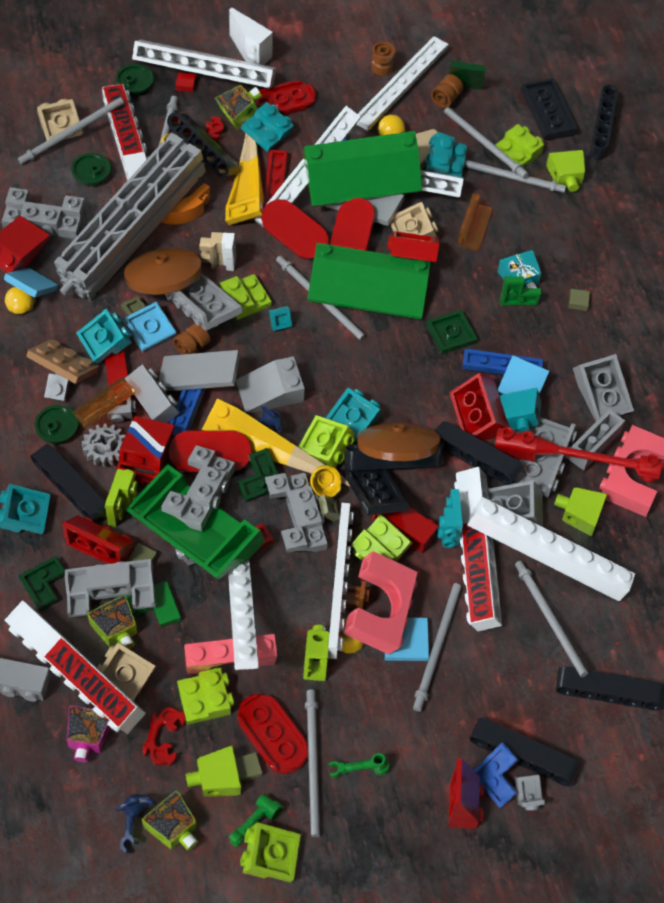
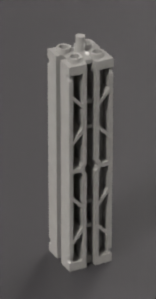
[54,132,205,300]

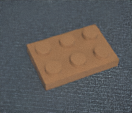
[26,339,99,384]

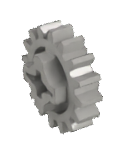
[82,423,125,467]

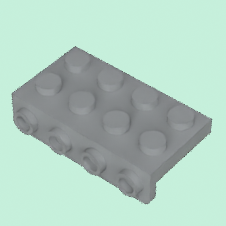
[165,273,243,331]
[513,417,577,498]

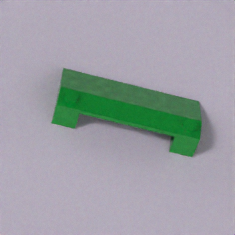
[303,131,422,207]
[307,243,430,320]
[125,464,265,579]

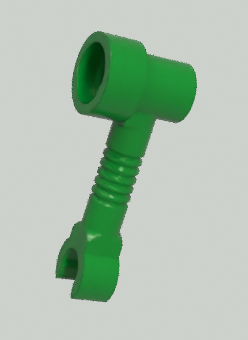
[328,753,391,778]
[229,793,284,847]

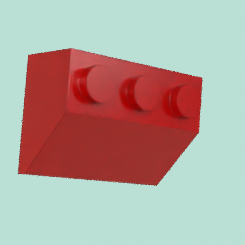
[449,372,509,441]
[62,515,134,564]

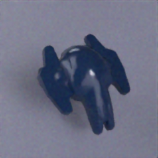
[255,405,283,433]
[116,794,157,854]

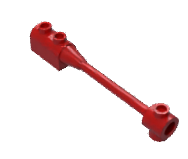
[495,427,663,482]

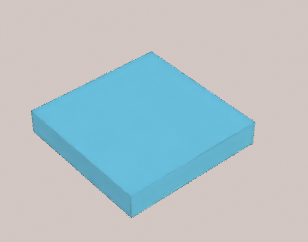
[4,267,59,298]
[122,301,177,353]
[498,356,549,395]
[384,617,429,661]

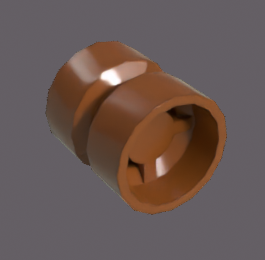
[371,42,395,76]
[431,74,463,108]
[173,322,211,355]

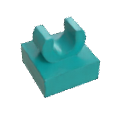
[269,306,292,331]

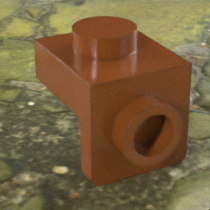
[342,581,369,609]

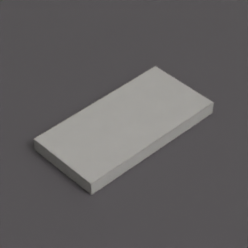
[323,194,404,226]
[158,350,240,391]

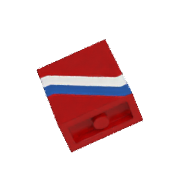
[119,416,174,473]

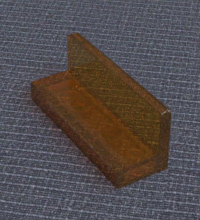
[457,193,492,252]
[73,377,135,429]

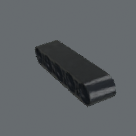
[590,84,618,160]
[167,113,239,177]
[434,421,524,485]
[344,441,444,471]
[30,443,106,523]
[556,667,664,711]
[469,718,580,787]

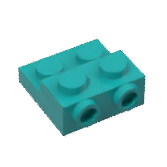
[241,102,294,152]
[426,132,467,177]
[76,309,131,364]
[326,388,382,443]
[0,484,50,534]
[437,489,463,548]

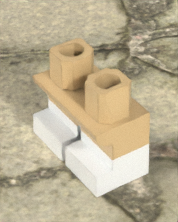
[199,232,236,271]

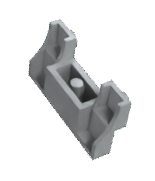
[1,188,84,239]
[161,445,235,532]
[265,473,327,553]
[65,559,156,618]

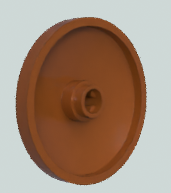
[124,248,202,295]
[357,423,440,461]

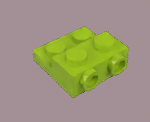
[495,124,544,168]
[220,274,272,320]
[298,415,355,468]
[105,469,139,527]
[351,514,413,562]
[177,668,234,725]
[240,823,301,882]

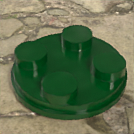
[115,64,153,97]
[71,153,111,188]
[34,405,78,446]

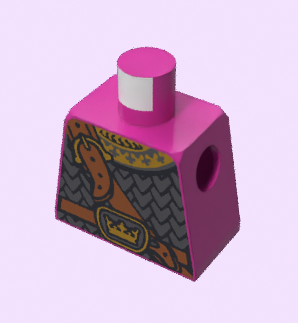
[67,705,111,762]

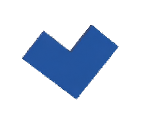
[473,742,520,808]

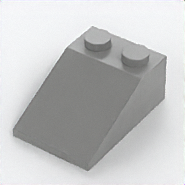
[573,354,634,421]
[236,356,304,414]
[488,480,543,527]

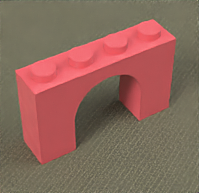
[599,425,664,517]
[343,551,417,654]
[184,634,277,675]

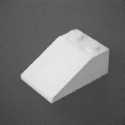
[229,8,273,65]

